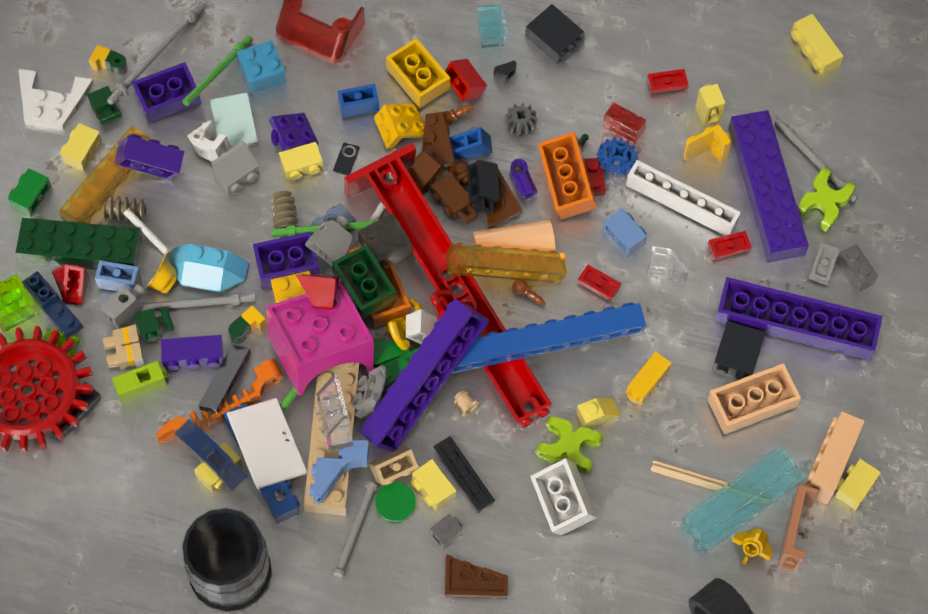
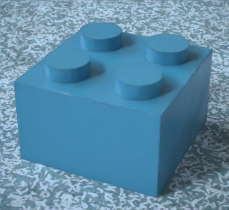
[237,40,286,94]

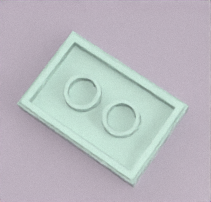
[210,93,258,149]

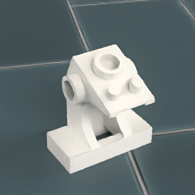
[187,120,231,161]

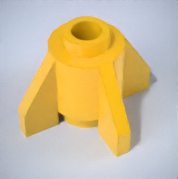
[732,528,773,565]

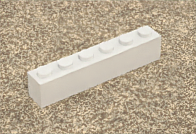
[626,160,741,236]

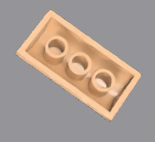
[472,219,556,270]

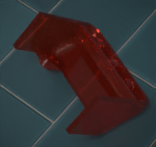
[275,0,365,64]

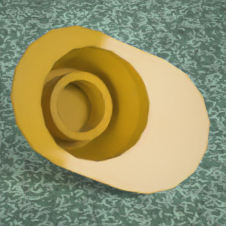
[145,248,177,293]

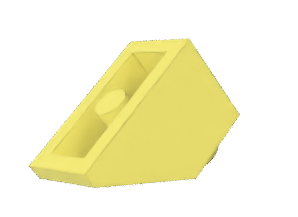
[576,398,621,429]

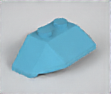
[169,244,249,293]

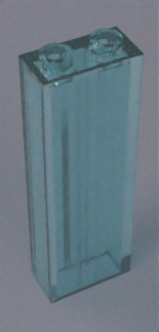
[681,445,806,553]

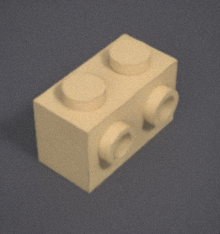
[368,446,419,485]

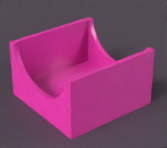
[266,282,374,396]

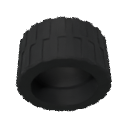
[688,578,754,614]

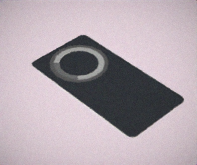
[333,142,360,175]

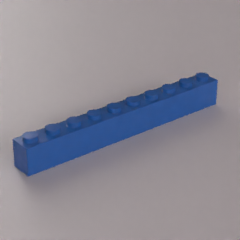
[452,302,646,373]

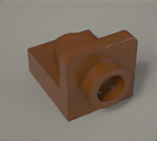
[447,158,468,186]

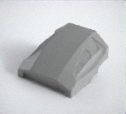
[351,365,386,419]

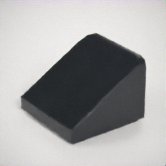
[493,61,517,84]

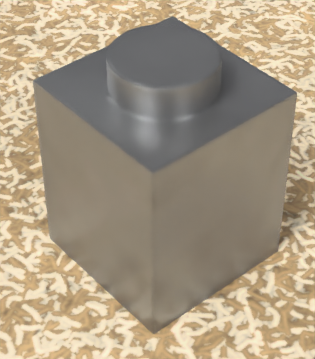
[430,514,463,550]

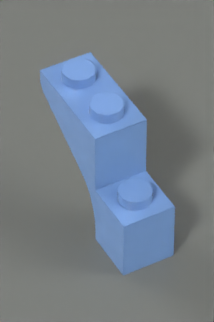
[310,439,369,504]

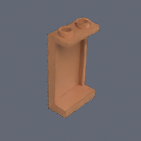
[777,484,819,571]

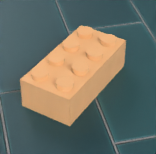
[707,363,801,435]
[805,411,865,505]

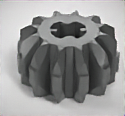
[505,103,537,136]

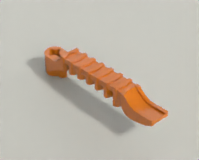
[156,359,284,444]

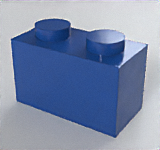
[337,84,379,118]

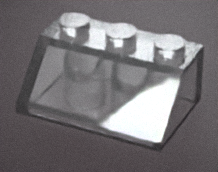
[314,374,354,451]

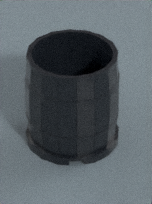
[182,508,272,614]

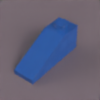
[450,127,493,160]

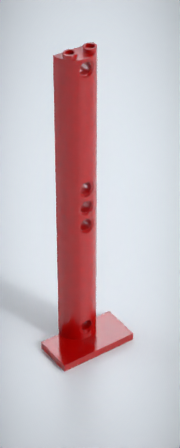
[344,143,552,428]

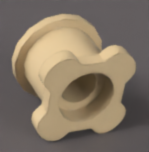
[454,390,480,417]

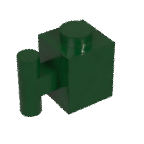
[87,86,122,125]
[134,307,175,343]

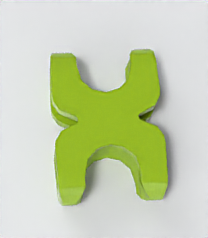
[797,167,856,232]
[535,416,603,474]

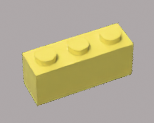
[791,14,844,75]

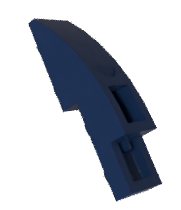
[21,271,84,339]
[174,419,247,491]

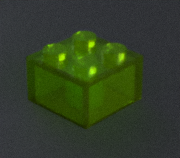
[0,273,39,333]

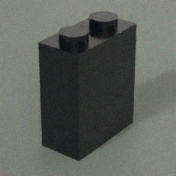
[525,4,584,64]
[712,321,766,380]

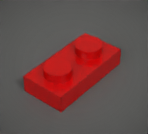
[647,69,688,94]
[585,158,606,196]
[708,231,752,260]
[577,264,622,302]

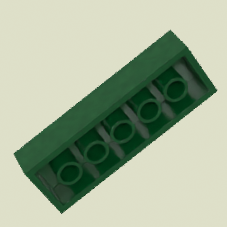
[15,217,142,270]

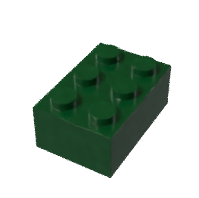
[332,244,397,320]

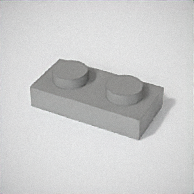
[808,242,840,285]

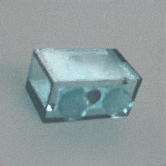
[477,4,507,48]

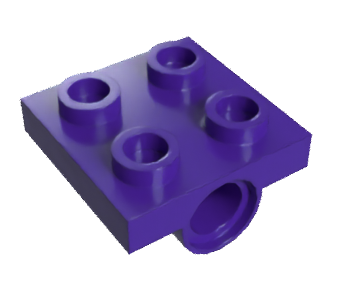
[269,113,319,151]

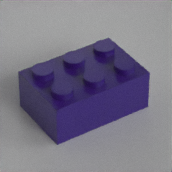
[132,62,202,124]
[114,134,185,180]
[253,232,320,289]

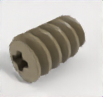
[270,191,298,229]
[104,195,147,223]

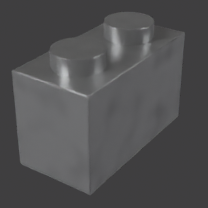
[836,244,878,293]

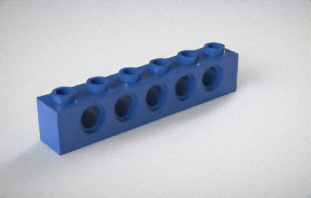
[223,403,300,524]

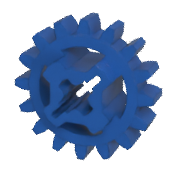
[597,137,639,177]

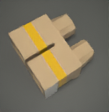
[102,324,145,370]

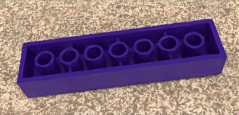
[728,110,809,263]
[715,277,883,361]
[359,299,490,452]

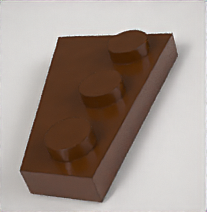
[422,112,458,167]
[486,168,524,229]
[445,554,508,598]

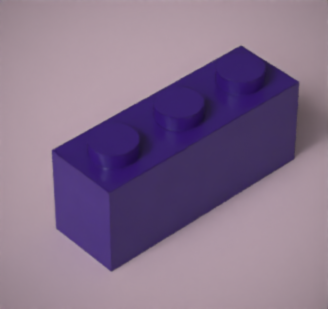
[161,335,224,371]

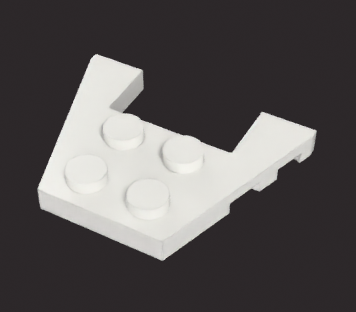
[19,69,93,130]

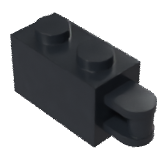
[467,159,500,215]

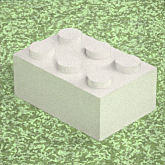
[530,458,597,535]

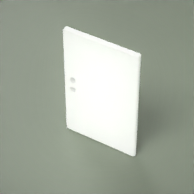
[226,398,307,490]

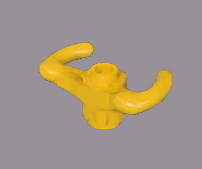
[386,298,424,350]

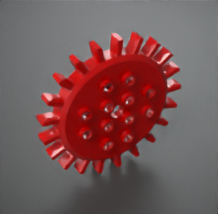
[0,326,94,453]

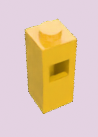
[625,351,672,405]

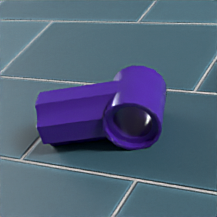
[509,159,538,200]

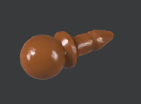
[443,105,473,126]
[512,279,546,305]

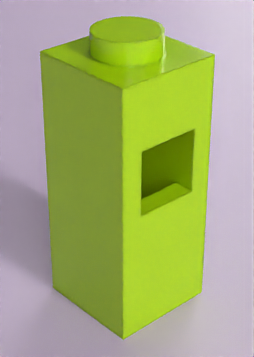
[112,361,168,403]

